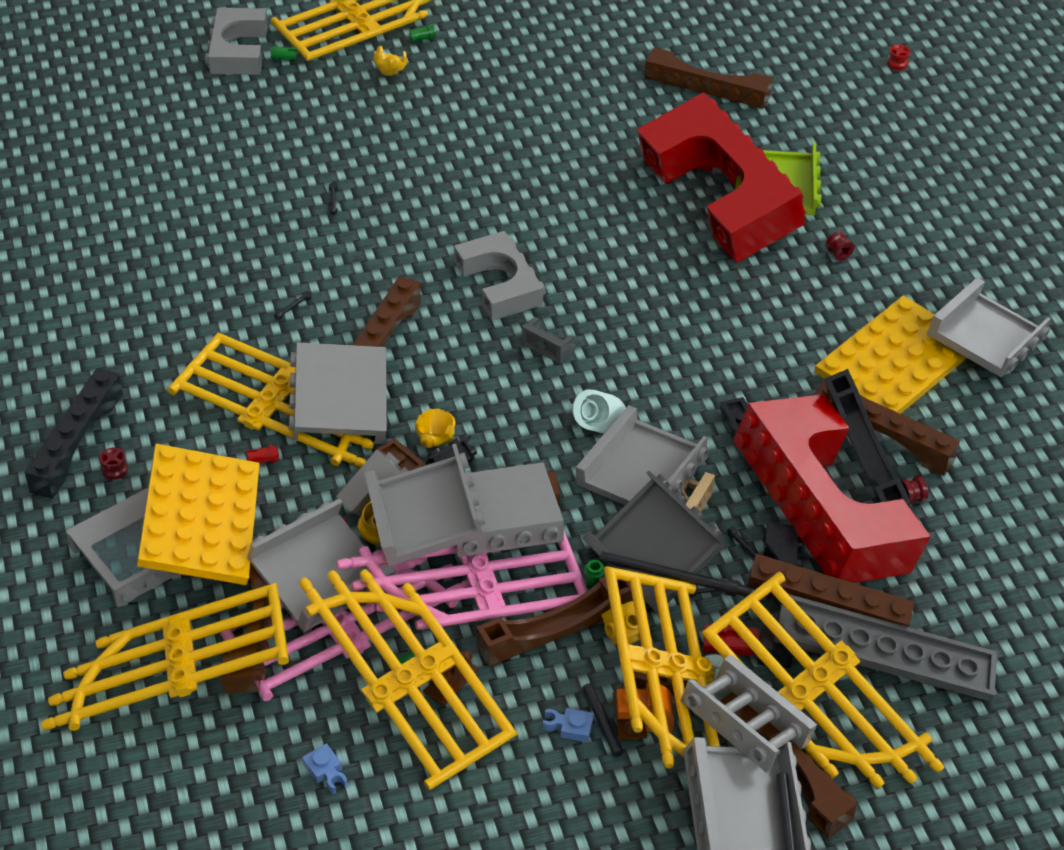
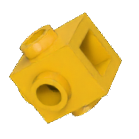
[601,601,640,645]

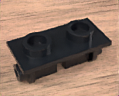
[425,435,477,465]

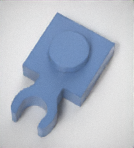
[542,708,594,742]
[302,743,347,794]

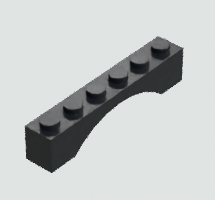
[24,368,123,499]
[824,369,910,508]
[757,522,803,668]

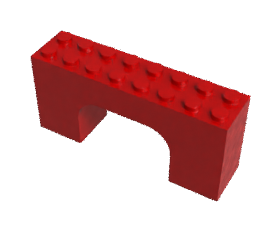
[637,92,806,263]
[733,394,931,583]

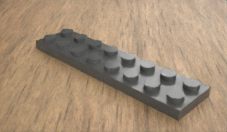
[774,594,998,702]

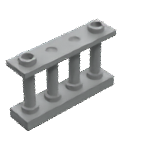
[680,655,817,773]

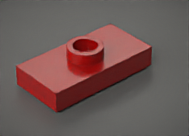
[703,624,759,656]

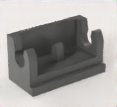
[521,317,576,364]

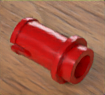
[247,444,280,464]

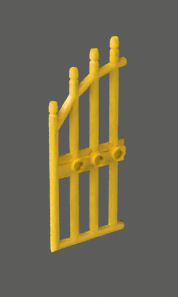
[270,0,435,61]
[167,332,374,468]
[604,566,720,768]
[299,569,518,791]
[701,572,944,789]
[41,583,289,731]

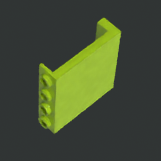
[735,143,821,216]

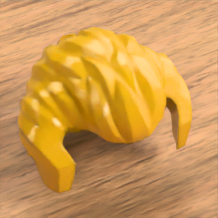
[373,46,407,76]
[414,409,455,449]

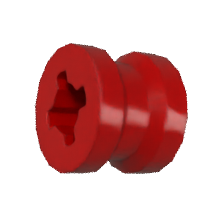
[888,44,911,70]

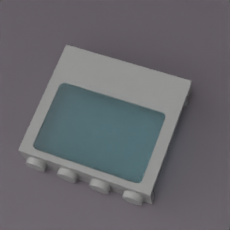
[66,487,180,607]

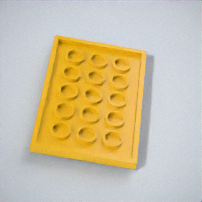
[814,295,967,414]
[137,444,260,585]

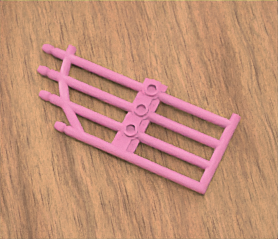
[336,531,588,630]
[220,549,470,701]

